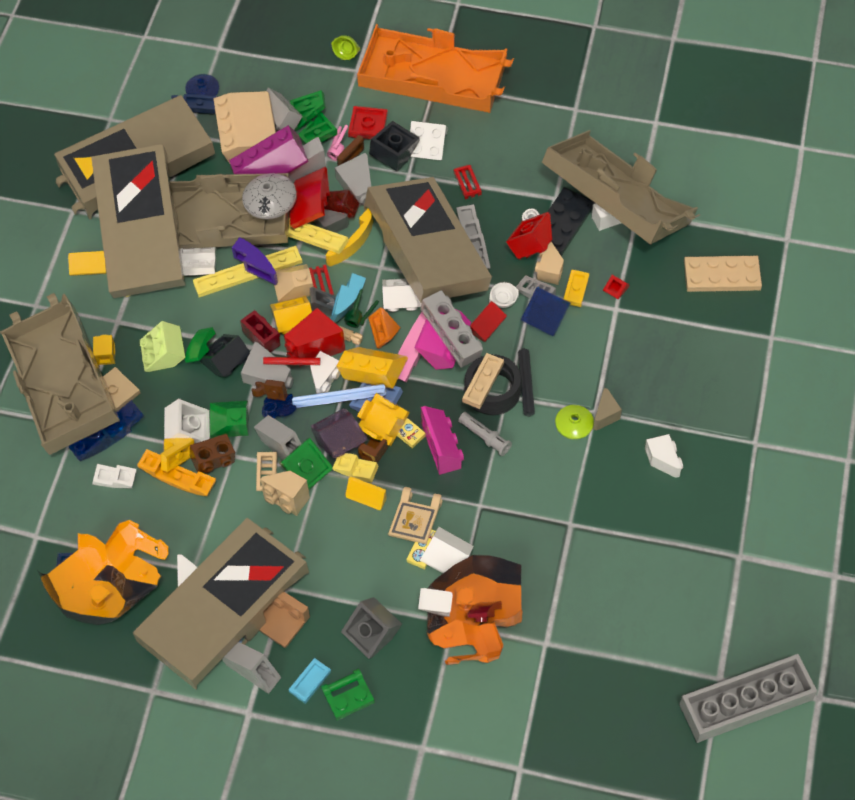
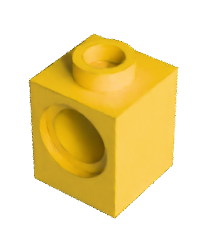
[93,335,115,365]

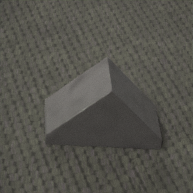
[314,209,349,233]
[310,287,336,316]

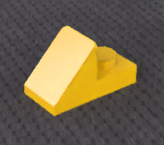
[161,438,194,472]

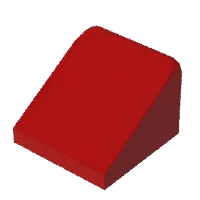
[603,275,630,300]

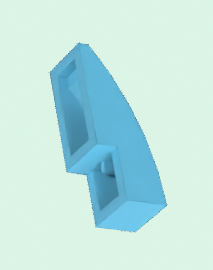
[330,273,366,323]

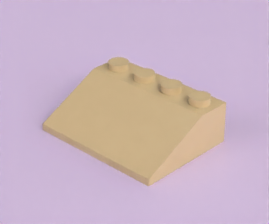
[214,91,276,163]

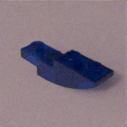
[69,400,144,461]

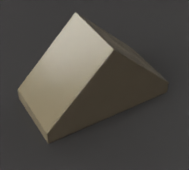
[593,388,622,430]

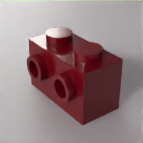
[240,310,281,353]

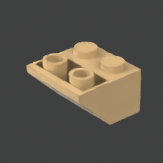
[260,471,310,516]

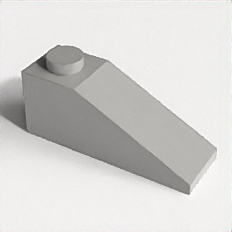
[266,88,303,130]

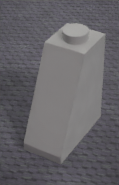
[288,137,326,182]
[335,153,371,207]
[241,342,293,390]
[254,415,301,460]
[222,642,281,694]

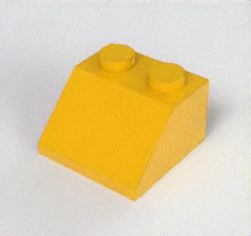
[270,296,312,334]

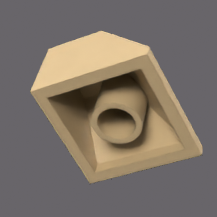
[274,264,313,302]

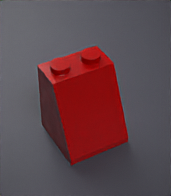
[284,308,346,366]

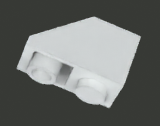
[310,351,341,394]
[645,434,683,478]

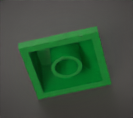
[210,401,249,438]

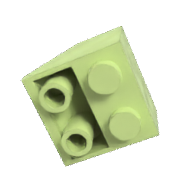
[140,321,185,372]

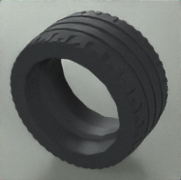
[464,354,522,416]

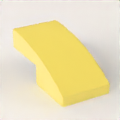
[333,452,379,483]

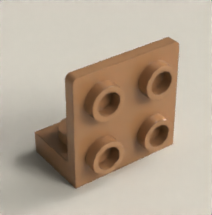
[259,592,310,648]

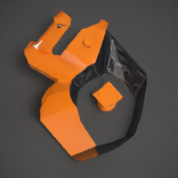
[427,555,523,665]

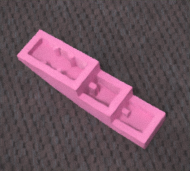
[398,312,426,383]

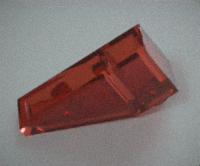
[324,190,360,218]

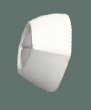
[489,282,519,308]

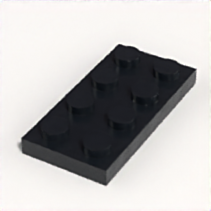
[547,187,595,256]

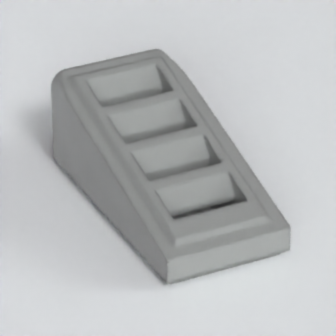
[516,275,556,308]

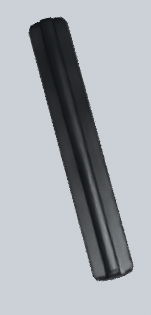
[518,348,535,417]

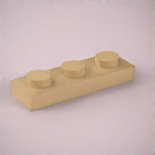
[462,353,504,409]

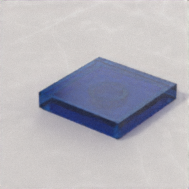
[521,287,571,336]

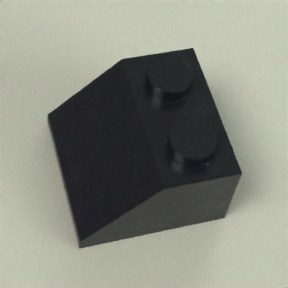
[369,121,420,171]
[200,334,250,377]

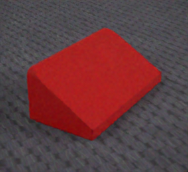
[470,301,507,342]

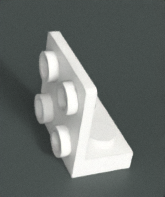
[410,121,448,160]

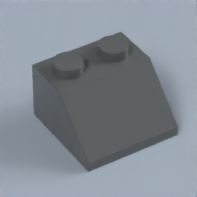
[341,597,402,659]

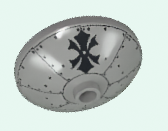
[242,173,297,219]

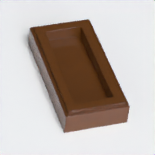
[337,135,364,166]

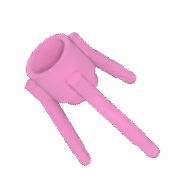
[327,125,348,161]

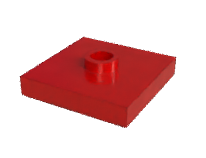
[348,106,388,139]

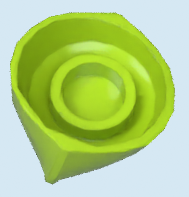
[331,35,360,60]

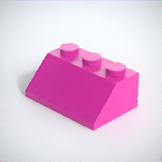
[414,309,471,370]
[421,406,464,475]

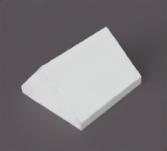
[420,527,474,577]

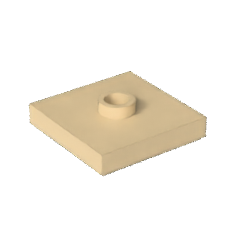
[103,367,140,412]

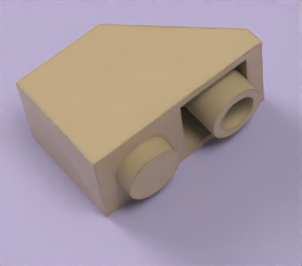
[535,242,564,285]

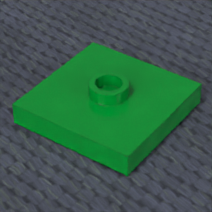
[279,438,333,490]

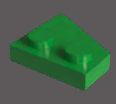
[290,90,326,131]
[298,112,338,145]

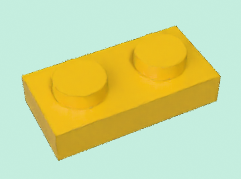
[563,270,590,307]

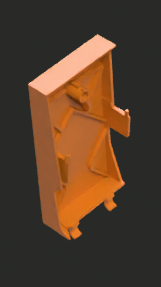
[357,24,514,113]

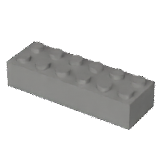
[680,654,817,743]

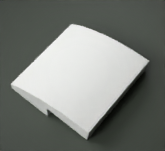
[180,247,216,276]

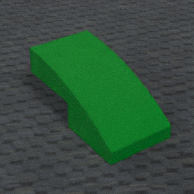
[184,327,216,363]

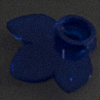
[262,394,297,419]

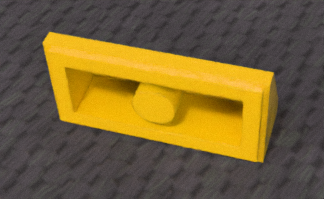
[68,251,106,276]
[346,477,387,510]

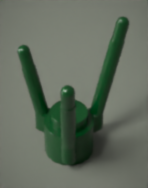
[344,289,379,328]

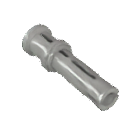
[458,412,512,456]

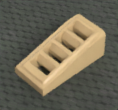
[256,452,278,491]

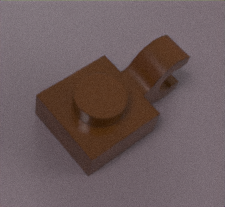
[251,379,288,401]

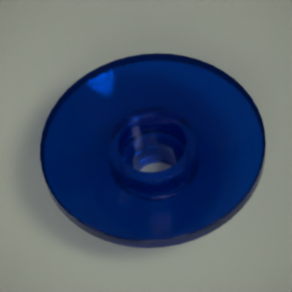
[185,74,219,96]

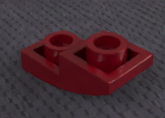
[468,601,502,622]

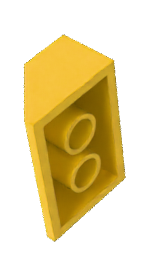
[337,347,408,389]

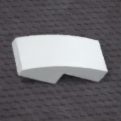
[93,464,136,488]

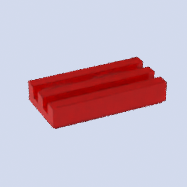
[454,165,482,199]
[309,265,334,295]

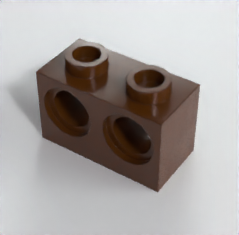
[189,434,235,473]

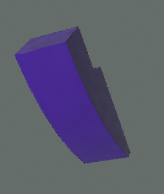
[232,237,278,285]

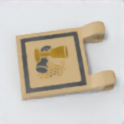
[388,487,443,544]

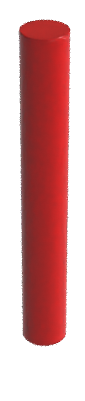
[263,357,321,365]

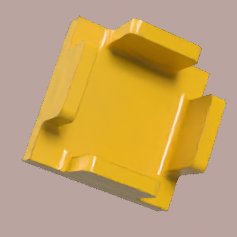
[357,393,410,446]

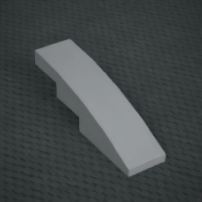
[456,204,490,269]

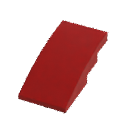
[290,167,330,229]

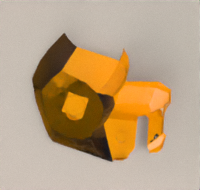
[38,520,168,625]

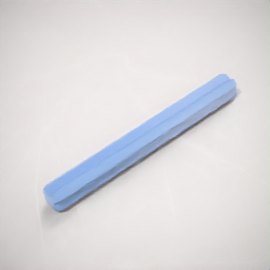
[292,384,386,408]

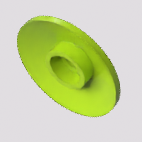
[555,405,594,439]

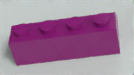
[229,125,309,174]

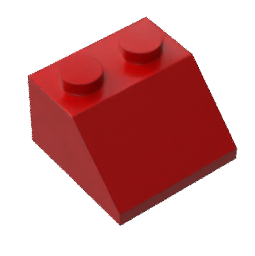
[506,212,552,259]

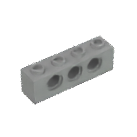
[420,290,483,367]

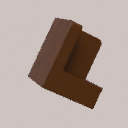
[358,438,388,463]

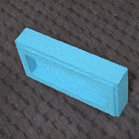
[289,658,331,704]

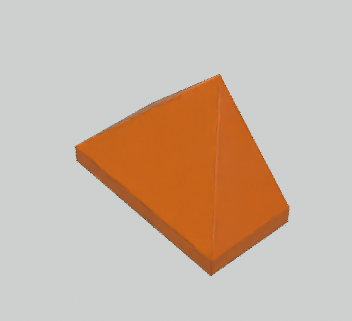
[368,307,401,349]

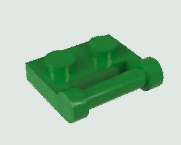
[320,668,375,721]

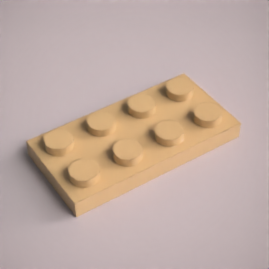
[684,256,762,292]

